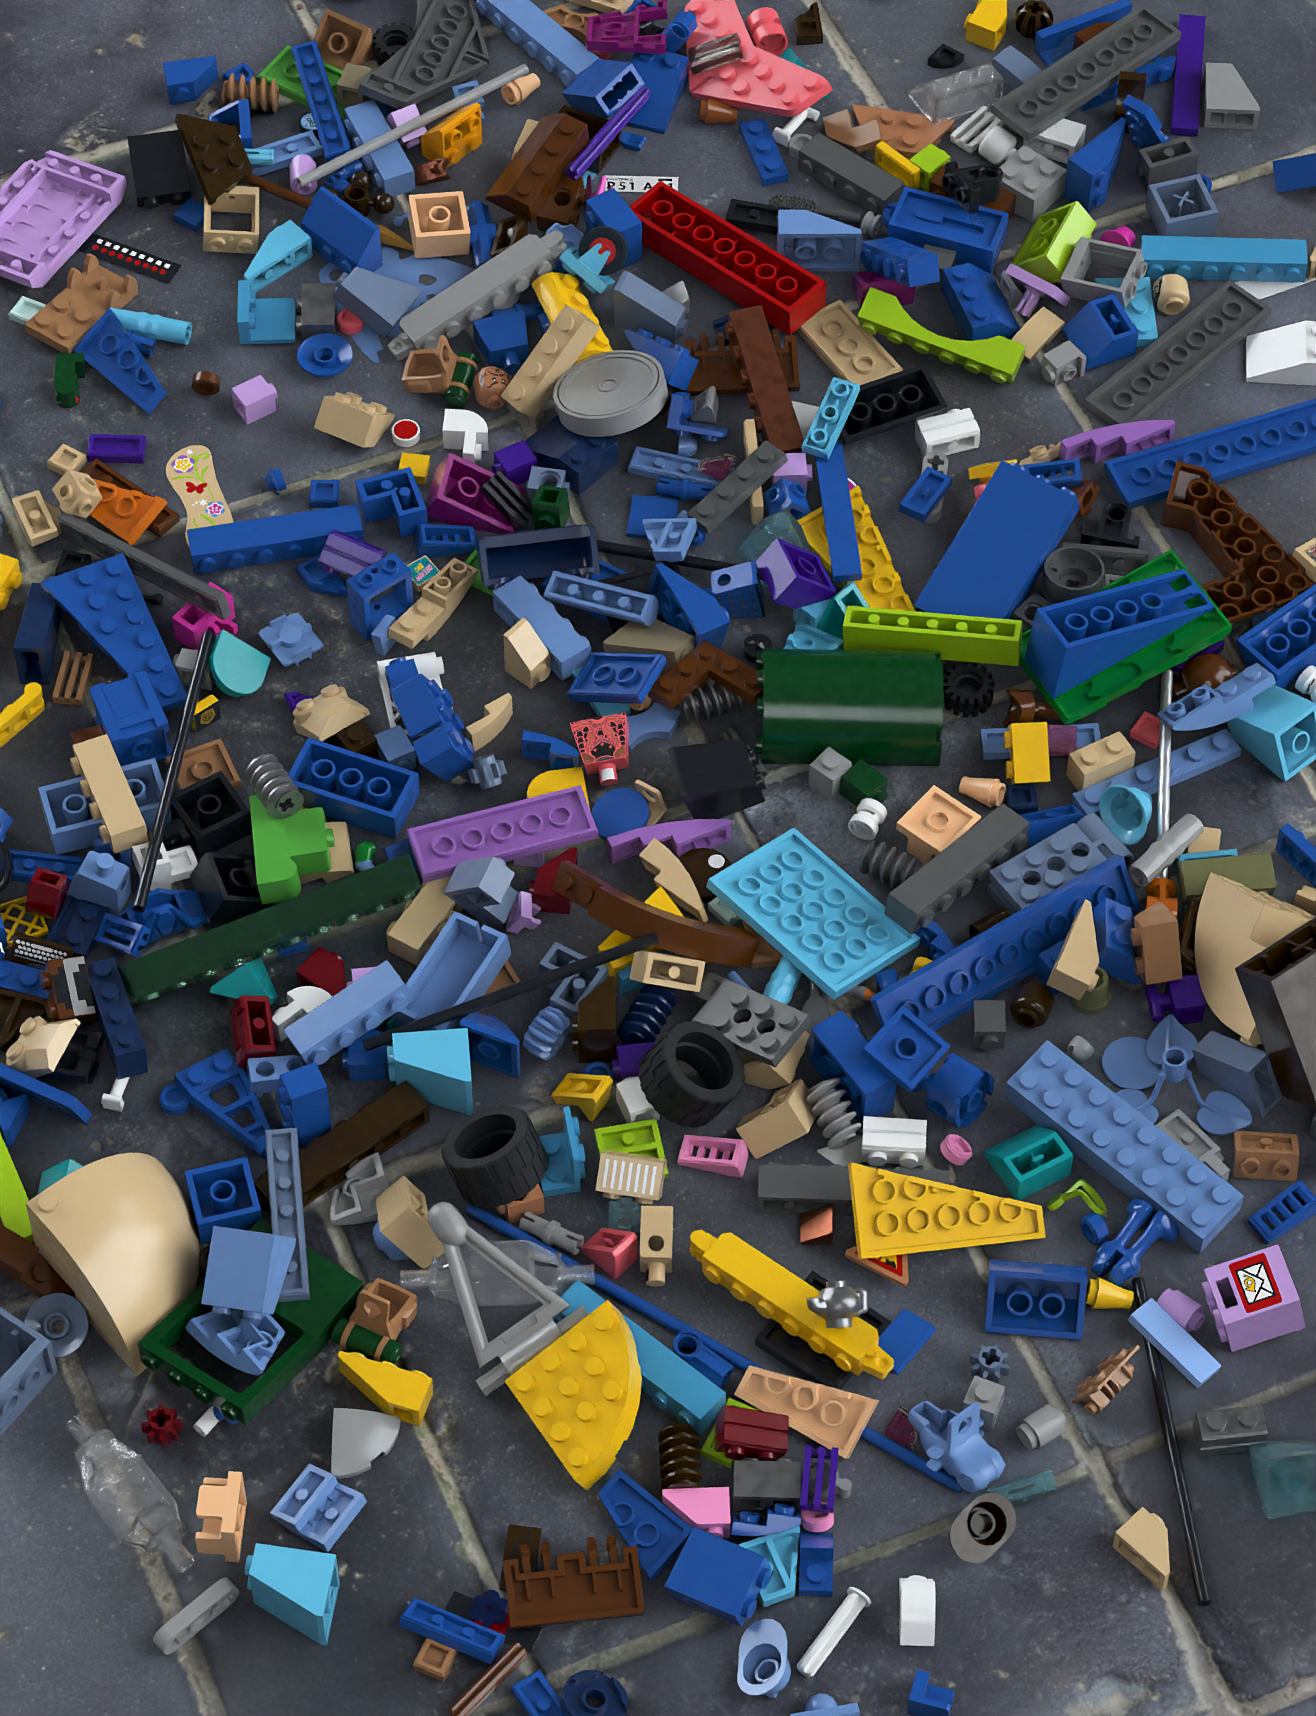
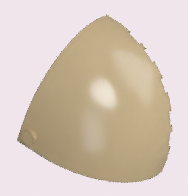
[1194,872,1316,1048]
[26,1153,200,1376]

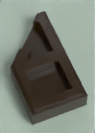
[794,3,823,45]

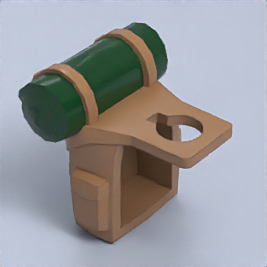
[402,335,478,409]
[331,1278,418,1365]

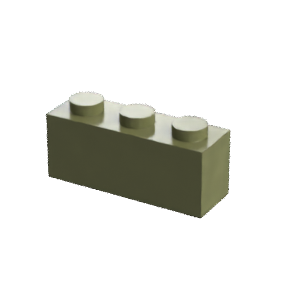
[1176,853,1277,905]

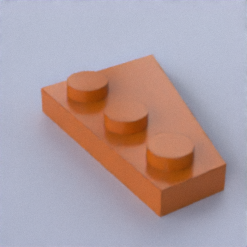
[89,478,168,546]

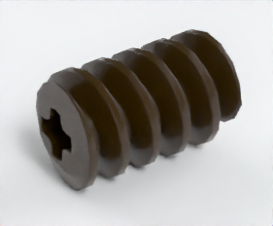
[658,1424,703,1489]

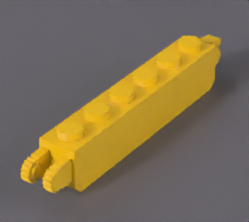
[690,1229,894,1380]

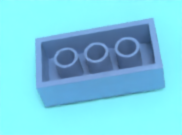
[38,758,173,855]

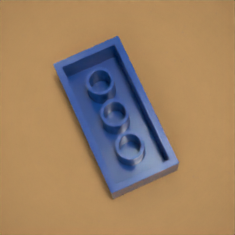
[288,737,420,839]

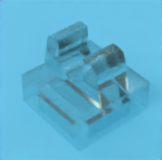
[608,1198,641,1236]

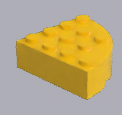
[505,1300,642,1490]

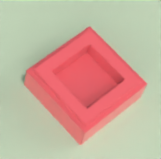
[1129,711,1160,750]

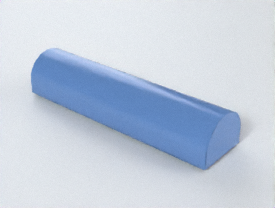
[543,570,659,626]

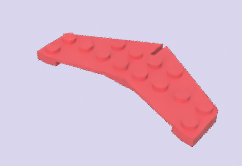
[684,0,833,117]

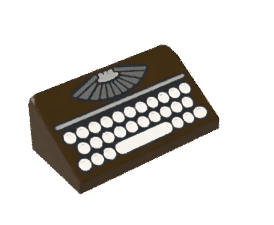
[11,932,74,970]

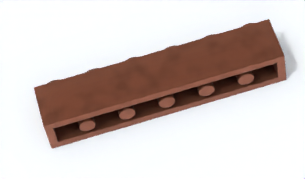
[724,305,805,453]

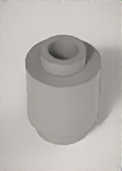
[1016,1404,1066,1450]

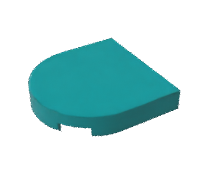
[208,629,271,697]

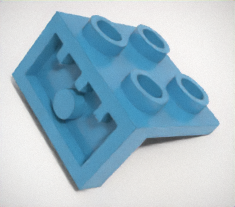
[237,280,296,344]
[539,1106,586,1197]

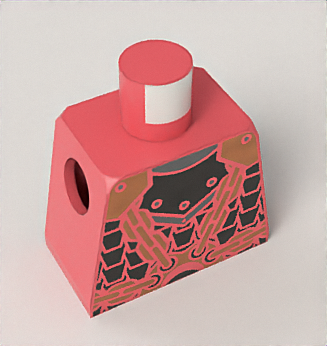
[570,712,630,786]

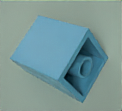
[1227,685,1316,782]
[387,1028,474,1115]
[245,1543,340,1645]

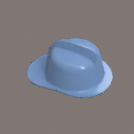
[737,1619,791,1698]

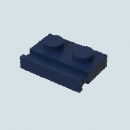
[45,895,110,962]

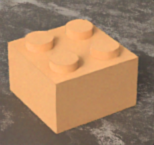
[408,191,470,258]

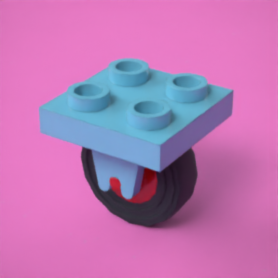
[559,226,628,294]

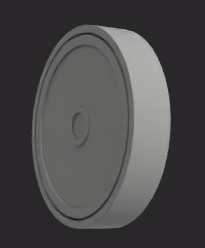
[553,350,668,437]

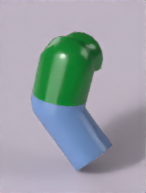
[354,841,383,884]

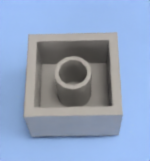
[999,145,1067,223]

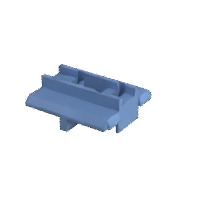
[258,612,324,667]

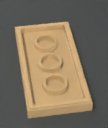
[796,300,903,385]

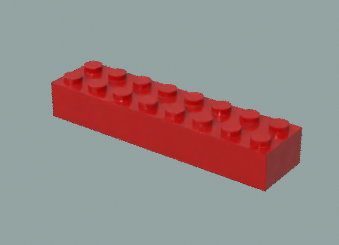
[629,181,826,336]

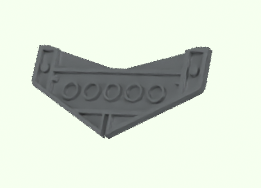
[358,0,490,109]

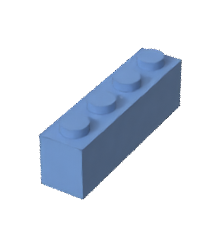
[342,99,416,197]
[493,575,592,681]
[284,960,414,1066]

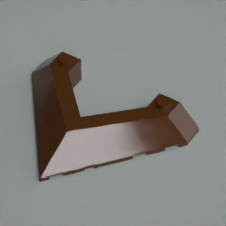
[1160,461,1316,623]

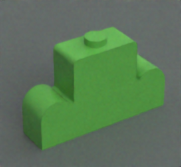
[249,795,335,905]

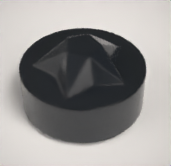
[743,634,772,663]

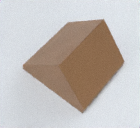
[313,8,373,71]

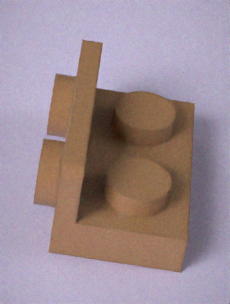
[1233,1131,1300,1181]

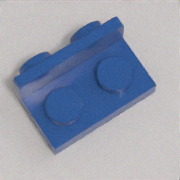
[1275,823,1316,887]

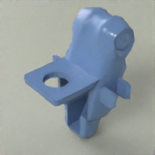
[908,1401,1006,1493]

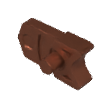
[413,157,450,186]

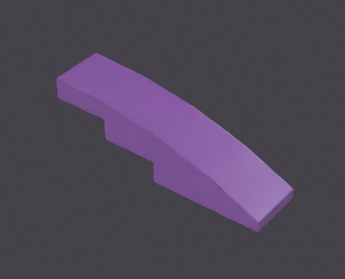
[1059,420,1176,464]
[607,819,732,864]

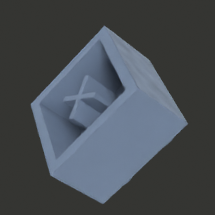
[1146,174,1219,237]

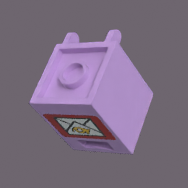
[1202,1244,1306,1352]

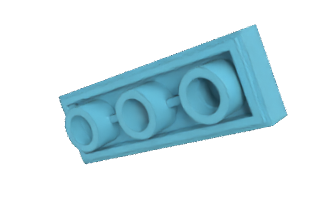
[801,377,860,460]

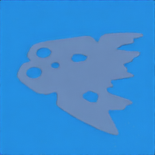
[319,245,475,363]

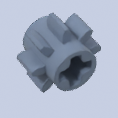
[468,754,507,789]
[970,1344,1010,1384]

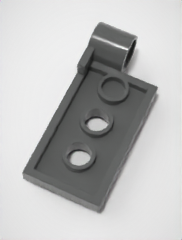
[688,972,812,1068]

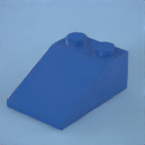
[626,52,689,134]
[1064,117,1126,213]
[647,563,730,649]

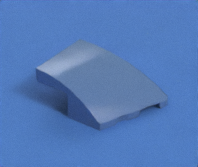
[185,1309,285,1376]

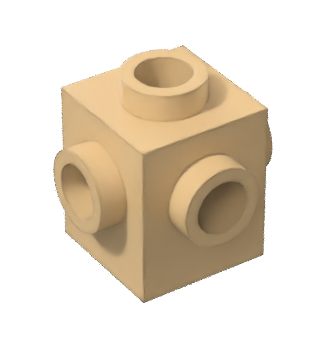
[52,469,103,518]

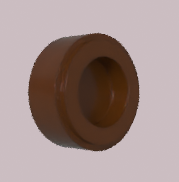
[192,371,221,395]

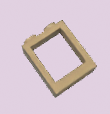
[203,186,259,254]

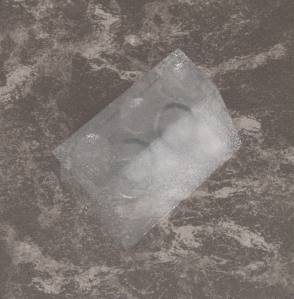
[905,63,1004,124]

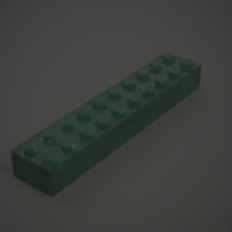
[117,853,422,1005]

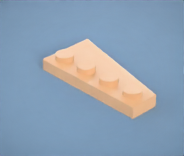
[734,1366,879,1459]

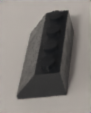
[822,364,948,445]

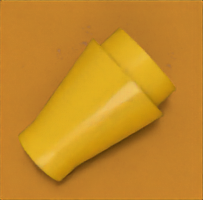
[1085,1277,1134,1310]

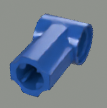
[661,10,698,53]
[672,1331,734,1389]

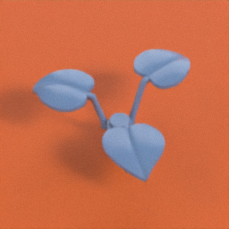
[1115,1014,1252,1136]

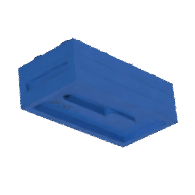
[882,186,1009,274]

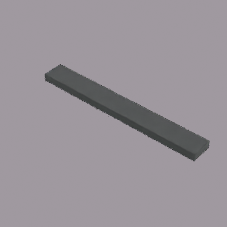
[57,512,231,620]

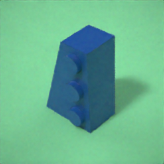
[275,1062,332,1148]

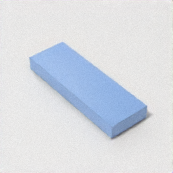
[1128,1298,1221,1389]

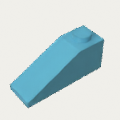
[244,220,313,292]

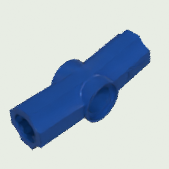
[466,200,497,269]

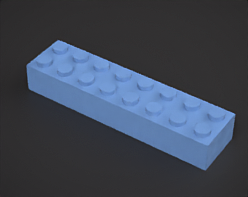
[1005,1040,1244,1254]

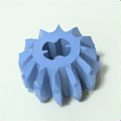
[523,1006,572,1061]

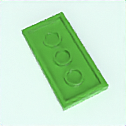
[257,45,369,121]

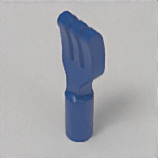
[621,132,647,151]

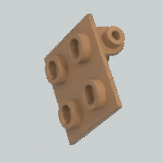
[1072,1345,1140,1415]

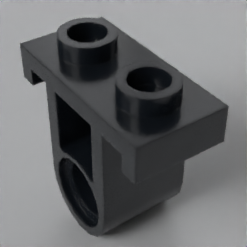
[942,161,1003,214]
[1080,501,1140,549]

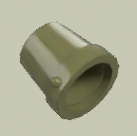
[1068,966,1113,1015]

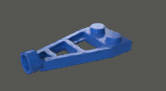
[174,1049,271,1159]

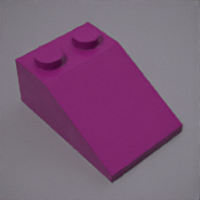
[425,453,526,534]

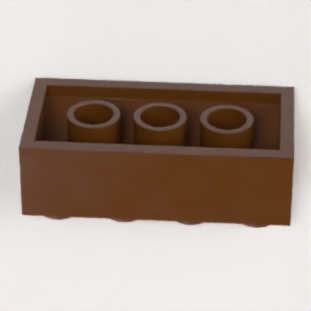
[485,113,590,223]

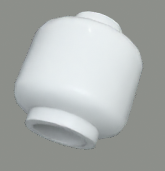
[977,125,1018,166]

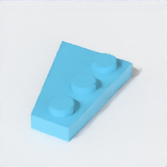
[1094,277,1158,347]

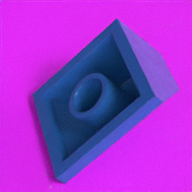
[459,1012,520,1078]

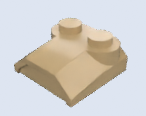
[293,684,370,742]
[6,1016,81,1078]

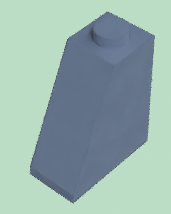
[333,267,423,339]
[614,270,689,345]
[1192,1030,1282,1118]

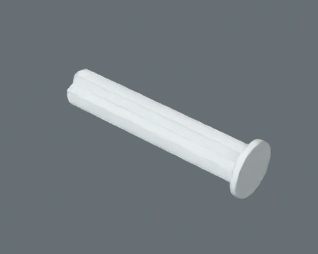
[797,1587,871,1677]

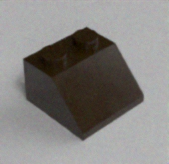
[572,977,616,1063]

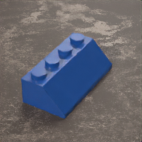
[1236,584,1316,689]

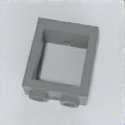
[1061,237,1147,309]

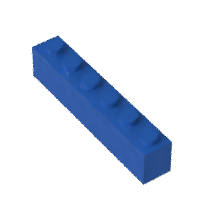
[187,504,364,574]

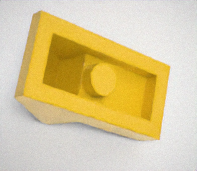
[551,1073,613,1122]

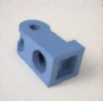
[247,1055,305,1098]

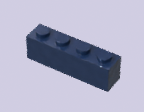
[86,957,148,1080]

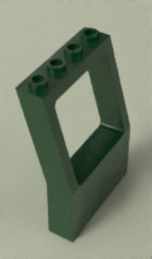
[138,1218,364,1425]

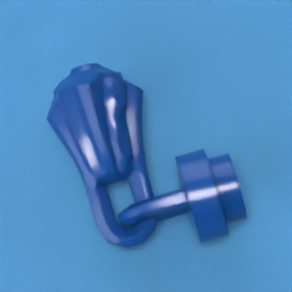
[324,159,364,195]

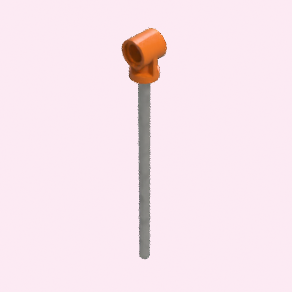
[1145,669,1178,920]

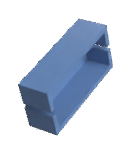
[393,911,512,1031]

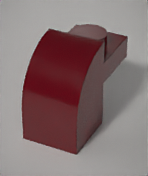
[25,867,70,921]

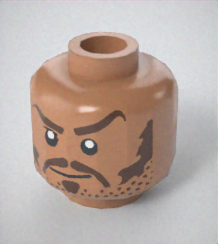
[473,366,510,410]

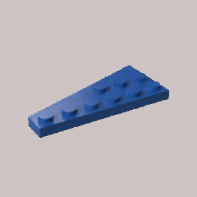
[41,553,187,712]

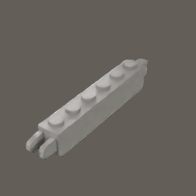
[387,230,568,361]

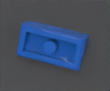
[1020,803,1084,846]
[878,1309,937,1375]

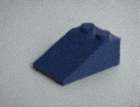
[525,415,618,495]

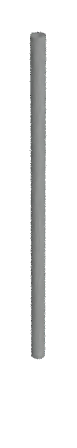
[296,63,529,188]

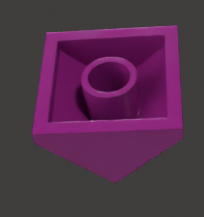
[851,271,916,311]

